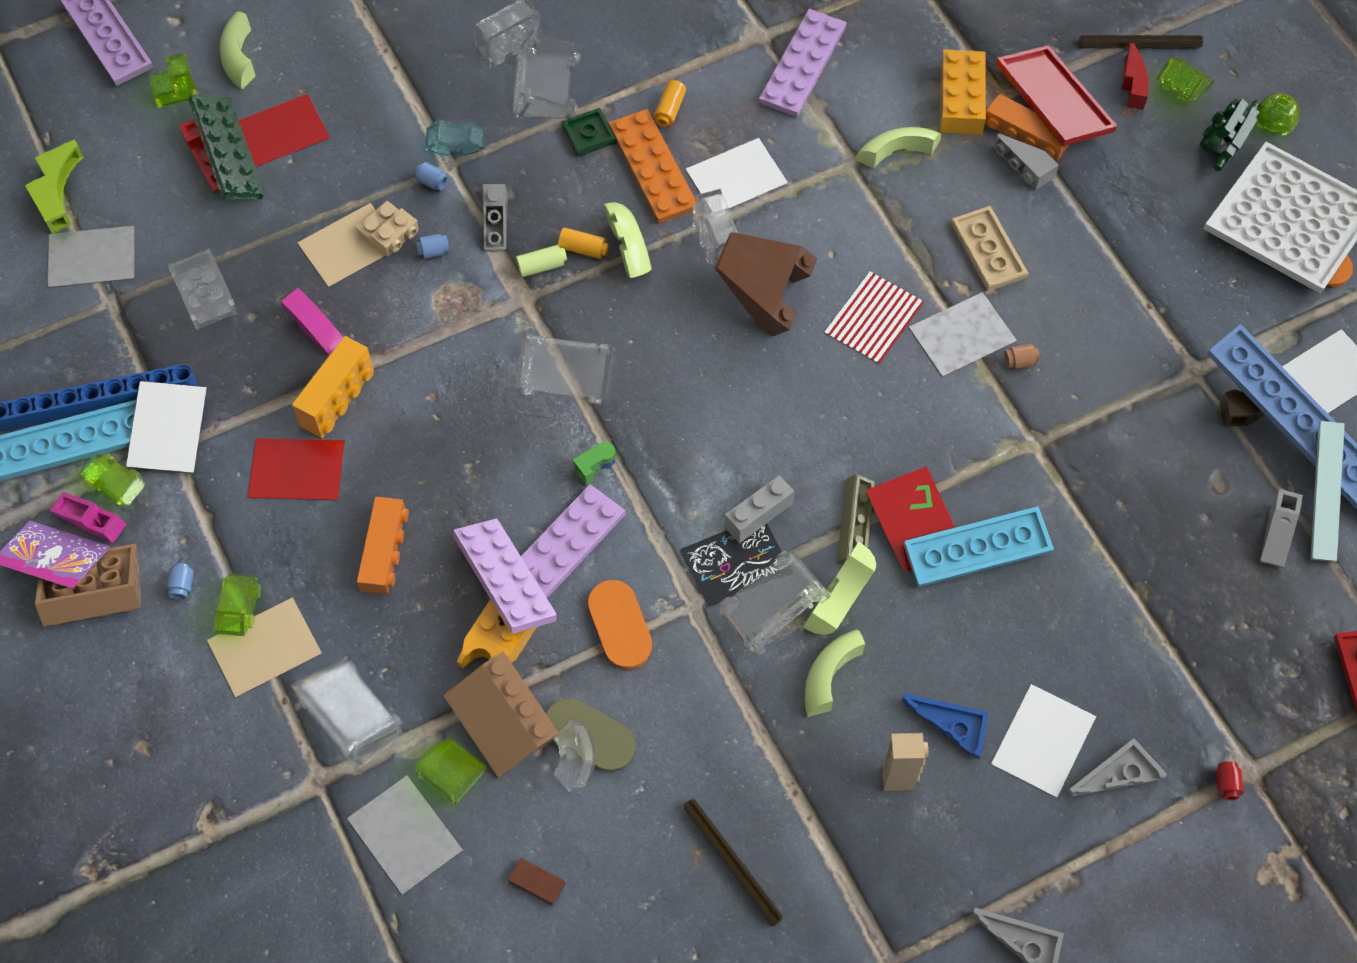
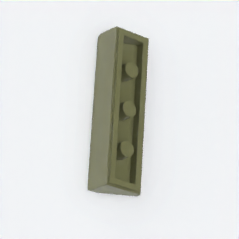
[837,474,875,564]

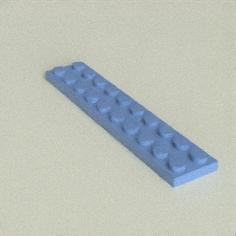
[1206,324,1357,510]

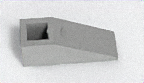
[994,134,1059,190]
[483,184,507,250]
[1260,489,1303,568]

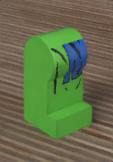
[573,442,616,486]

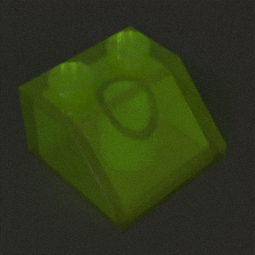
[1156,57,1215,103]
[414,737,487,806]

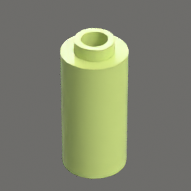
[516,245,567,278]

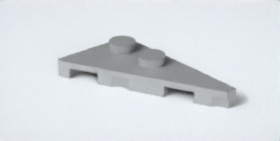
[1068,738,1167,797]
[972,908,1064,963]

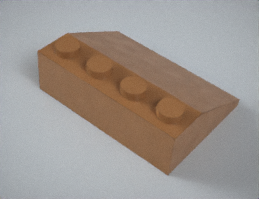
[35,544,141,627]
[443,651,560,778]

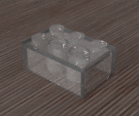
[473,0,542,68]
[692,189,738,272]
[168,248,238,330]

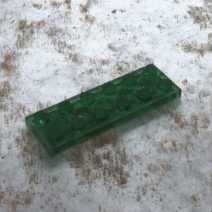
[188,94,265,200]

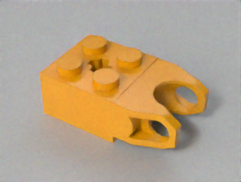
[457,599,537,669]

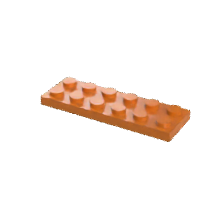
[609,109,698,224]

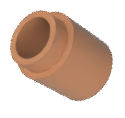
[1004,343,1039,369]

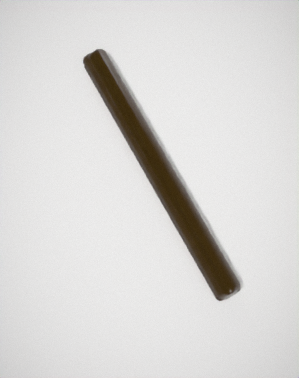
[1079,35,1203,48]
[684,799,783,926]

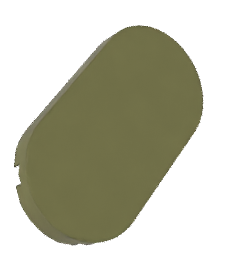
[546,698,636,772]

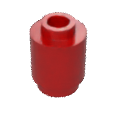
[1216,761,1244,801]

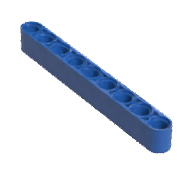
[0,364,197,431]

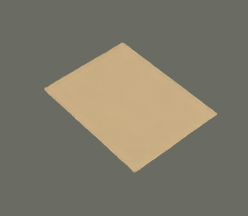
[297,203,402,287]
[207,597,322,697]

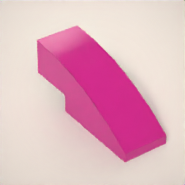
[281,288,343,356]
[49,492,126,543]

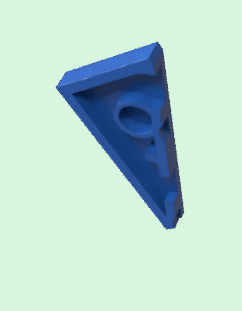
[902,693,989,759]

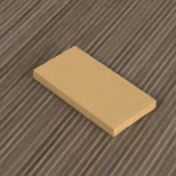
[950,206,1028,291]

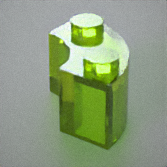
[78,453,146,506]
[215,573,261,636]

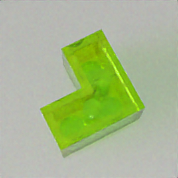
[149,52,199,108]

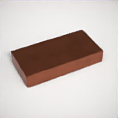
[508,858,566,905]

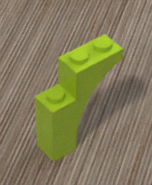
[25,139,84,234]

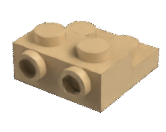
[356,201,419,257]

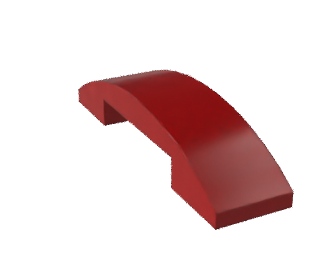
[179,117,233,193]

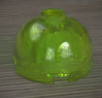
[1256,92,1301,136]

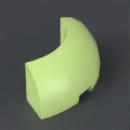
[220,12,256,89]
[855,127,941,168]
[604,202,651,278]
[803,542,876,635]
[804,630,865,717]

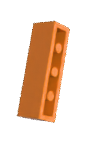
[985,94,1070,162]
[357,497,409,595]

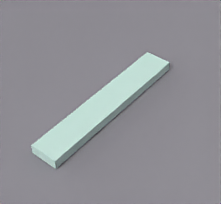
[1310,421,1345,562]

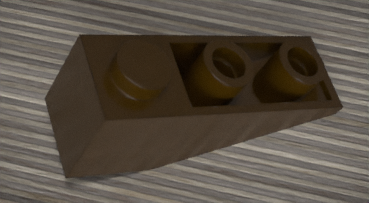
[1220,390,1266,427]

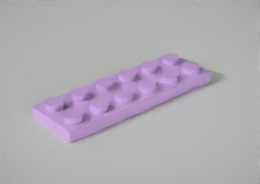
[61,0,154,86]
[759,9,847,117]
[521,484,626,598]
[453,518,557,634]

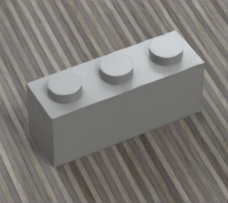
[724,475,795,543]

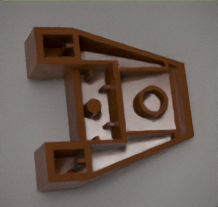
[715,232,818,336]

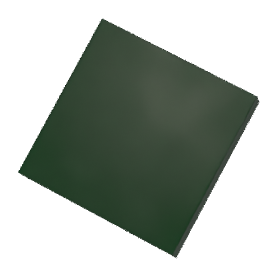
[561,108,617,157]

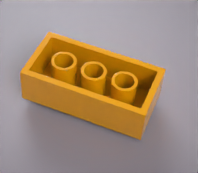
[940,50,986,135]
[292,336,374,439]

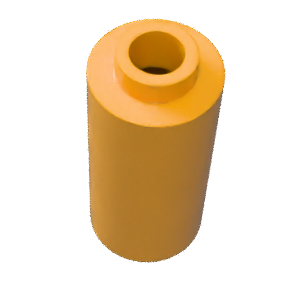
[653,80,686,127]
[558,228,609,259]

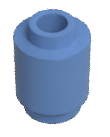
[415,162,448,191]
[416,234,449,259]
[166,563,194,600]

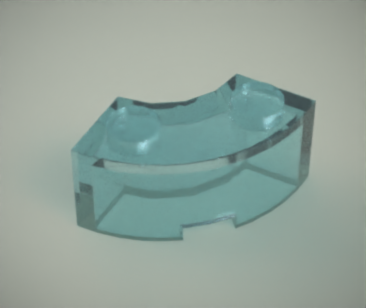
[425,119,486,156]

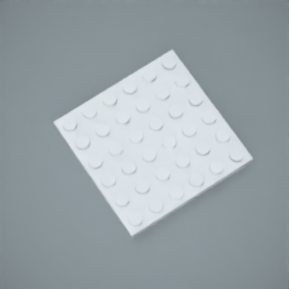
[1204,142,1357,294]

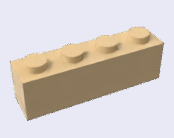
[882,733,928,791]

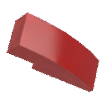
[1121,43,1149,110]

